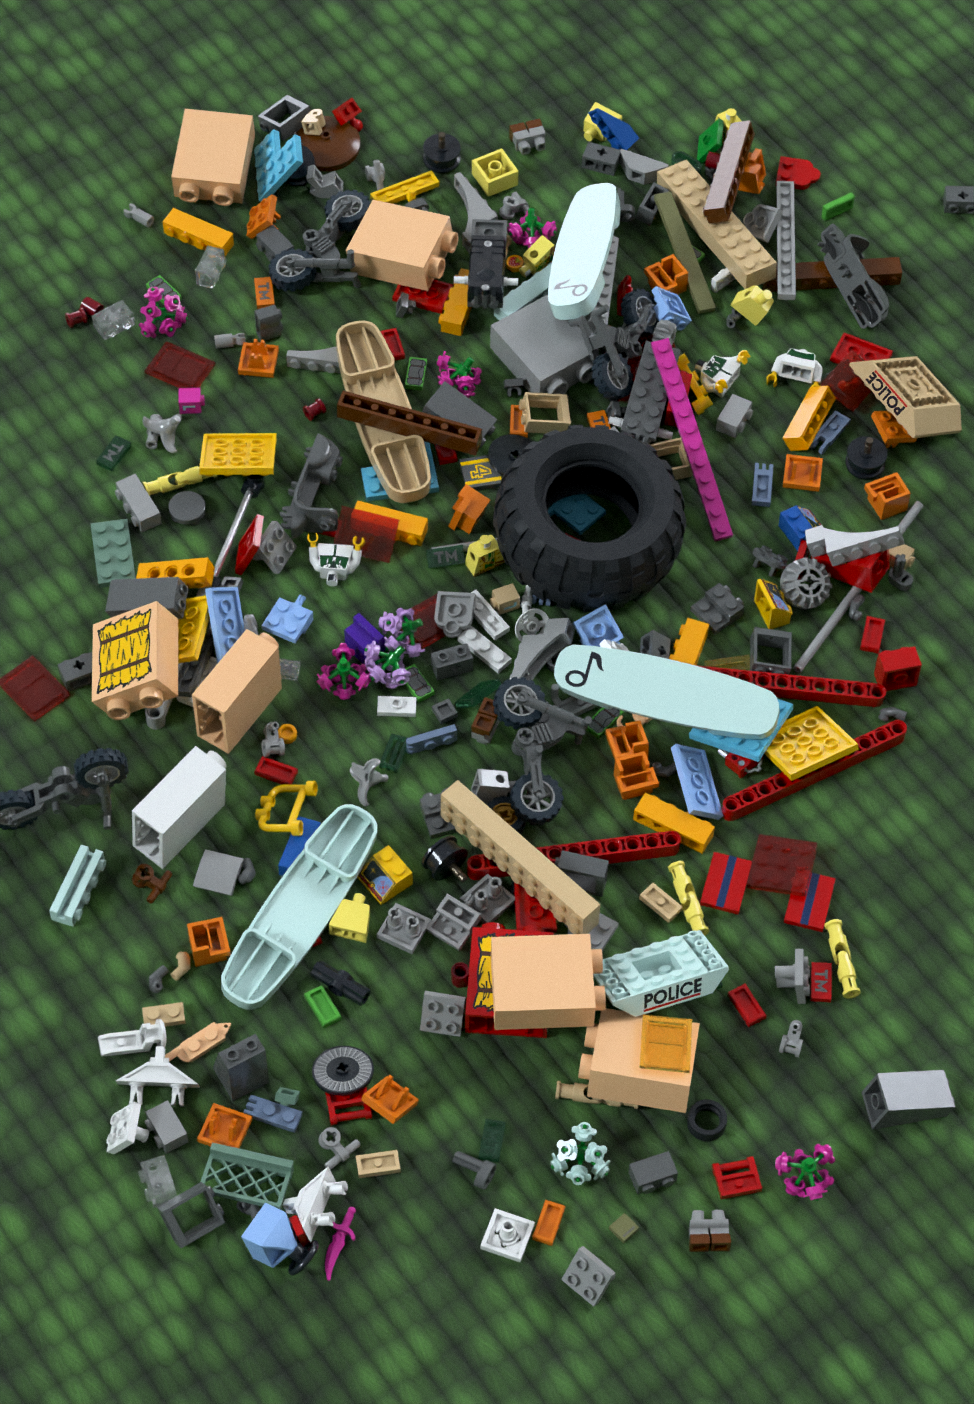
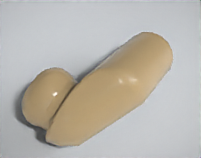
[170,951,190,981]

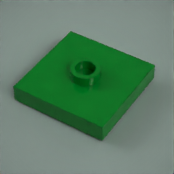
[697,118,724,164]

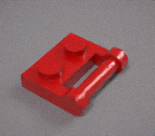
[325,1086,372,1125]
[712,1156,762,1199]

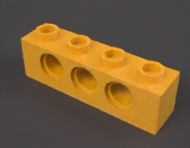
[136,557,215,589]

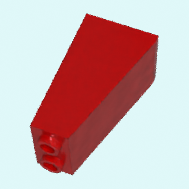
[811,549,890,593]

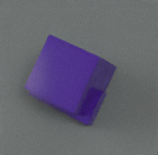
[344,613,386,664]

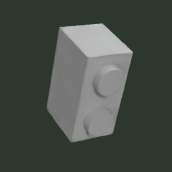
[716,394,753,438]
[144,1100,188,1154]

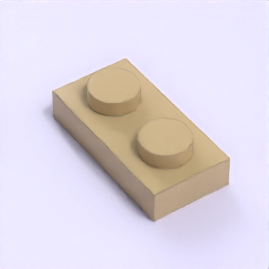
[639,883,683,923]
[142,1002,186,1027]
[356,1150,400,1178]

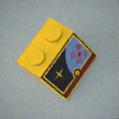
[754,579,792,629]
[357,845,413,905]

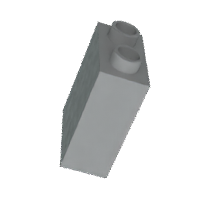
[490,295,599,394]

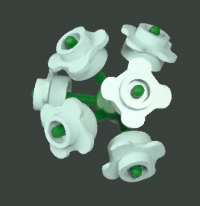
[550,1122,611,1185]

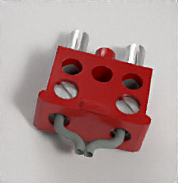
[718,749,764,778]

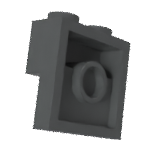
[690,583,744,635]
[420,788,457,839]

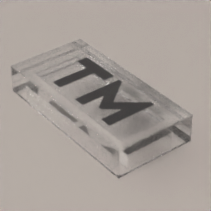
[279,658,301,681]

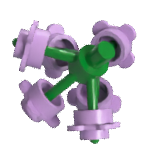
[379,608,425,658]
[364,640,411,689]

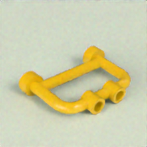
[255,781,318,836]

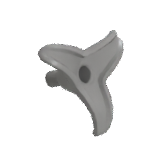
[142,414,182,453]
[350,758,388,806]

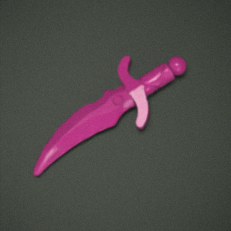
[325,1207,356,1281]

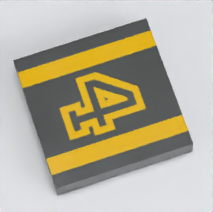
[459,455,502,491]

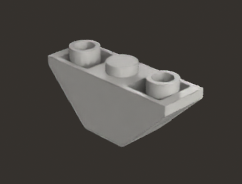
[620,149,669,185]

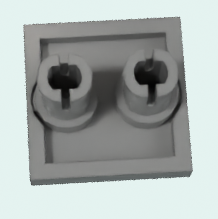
[252,521,297,574]
[460,874,515,924]
[377,903,431,954]
[775,949,810,1004]
[420,991,466,1037]
[561,1246,616,1307]

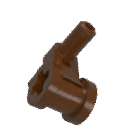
[132,864,173,904]

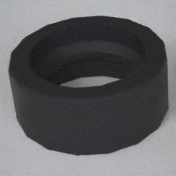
[687,1099,727,1141]

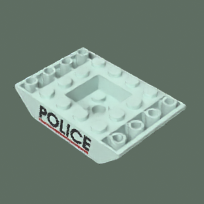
[593,930,729,1017]

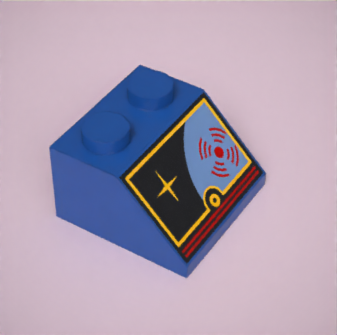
[778,506,822,551]

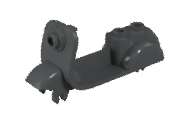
[817,224,889,329]
[280,433,343,539]

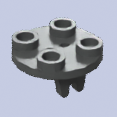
[752,545,788,577]

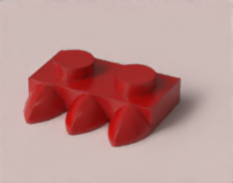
[617,275,633,316]

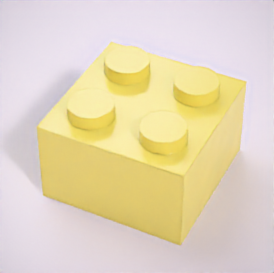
[472,148,518,197]

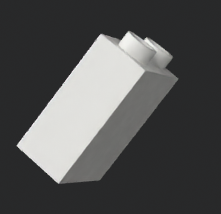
[132,746,227,869]

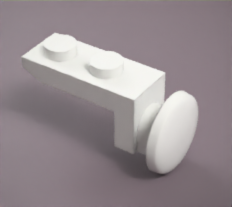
[98,1019,167,1057]

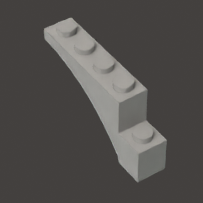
[454,172,498,253]
[286,347,341,374]
[805,525,905,566]
[506,618,575,707]

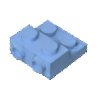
[651,286,692,330]
[572,604,624,647]

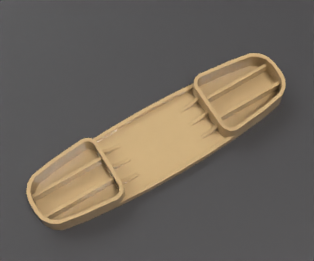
[336,320,431,503]

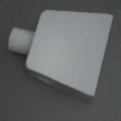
[471,769,516,804]

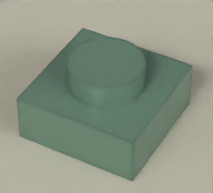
[275,1087,300,1106]

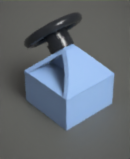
[241,1203,319,1276]

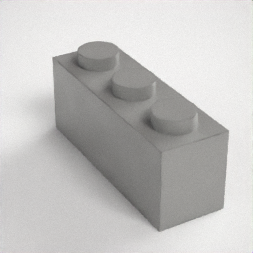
[115,474,162,532]

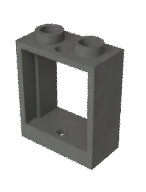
[258,95,311,141]
[750,627,792,675]
[555,850,609,897]
[157,1182,225,1248]

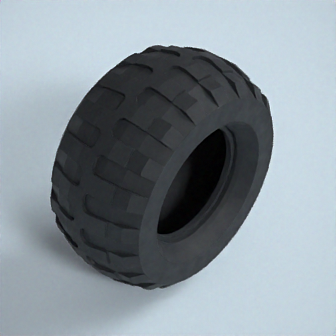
[493,425,686,613]

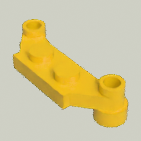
[677,353,713,415]

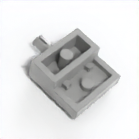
[426,893,482,951]

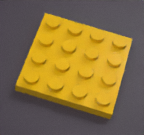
[199,433,277,476]
[178,595,210,664]
[764,706,859,781]

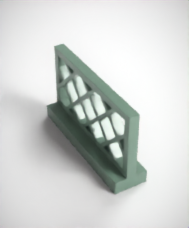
[201,1142,294,1209]

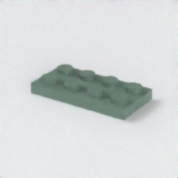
[90,519,136,588]

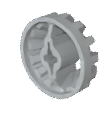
[780,558,832,609]

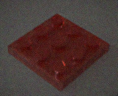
[747,834,818,897]

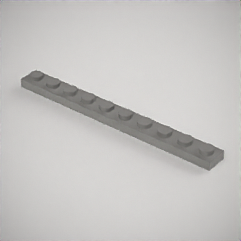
[776,181,796,300]

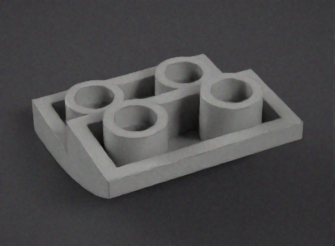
[193,849,244,896]

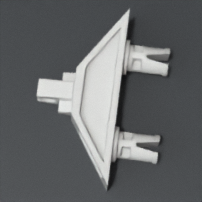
[116,1046,200,1107]
[283,1167,348,1243]

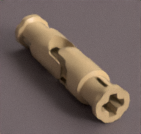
[555,1081,638,1109]

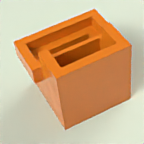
[738,148,766,194]
[644,254,688,295]
[864,472,911,520]
[448,484,490,534]
[605,720,649,760]
[614,751,659,800]
[187,917,231,967]

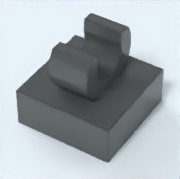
[396,292,416,318]
[503,378,523,397]
[606,400,626,426]

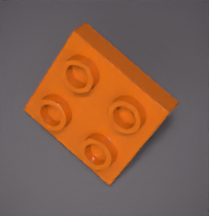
[246,194,281,239]
[238,339,279,378]
[871,411,917,448]
[783,454,823,492]
[361,1075,419,1124]
[197,1103,252,1148]

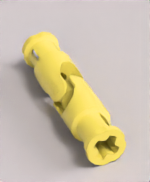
[142,466,217,496]
[668,861,709,936]
[825,919,861,999]

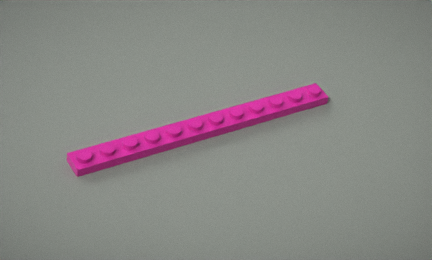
[651,338,733,542]

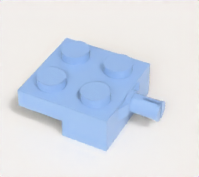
[262,595,313,644]

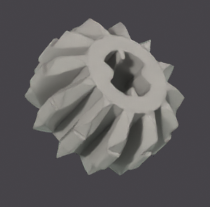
[652,319,677,347]

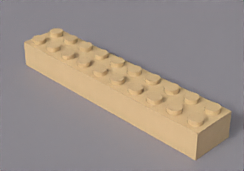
[657,160,777,289]
[441,780,600,934]

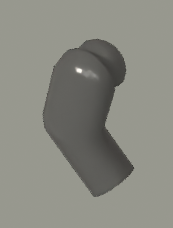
[849,595,865,621]
[238,858,256,885]
[149,965,169,993]
[236,1201,260,1220]

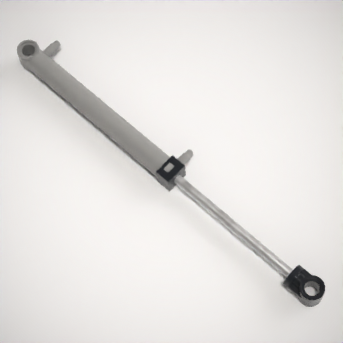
[143,475,265,730]

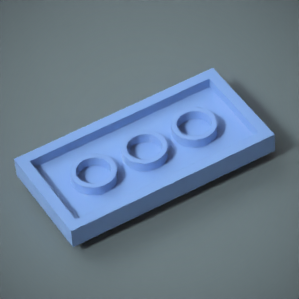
[205,587,245,664]
[671,744,723,820]

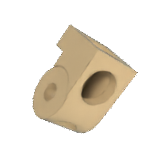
[301,109,326,135]

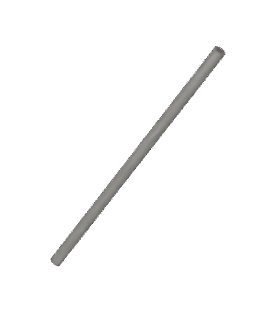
[793,501,923,673]

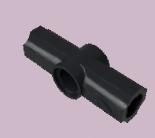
[311,960,371,1006]

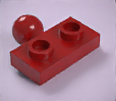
[332,97,363,132]

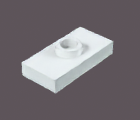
[711,268,736,293]
[377,696,416,717]

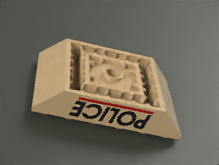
[849,356,962,438]

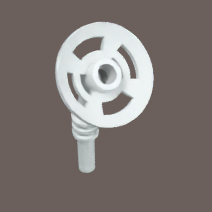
[515,585,549,641]

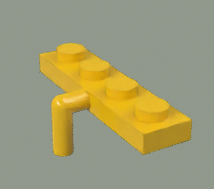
[370,170,439,204]

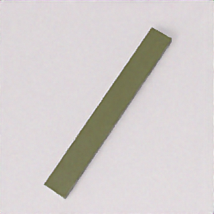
[654,192,716,314]

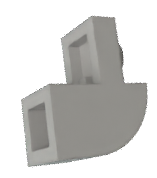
[306,165,344,199]

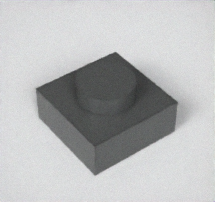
[432,698,458,724]

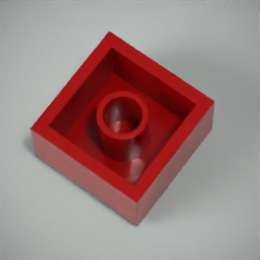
[874,646,922,691]

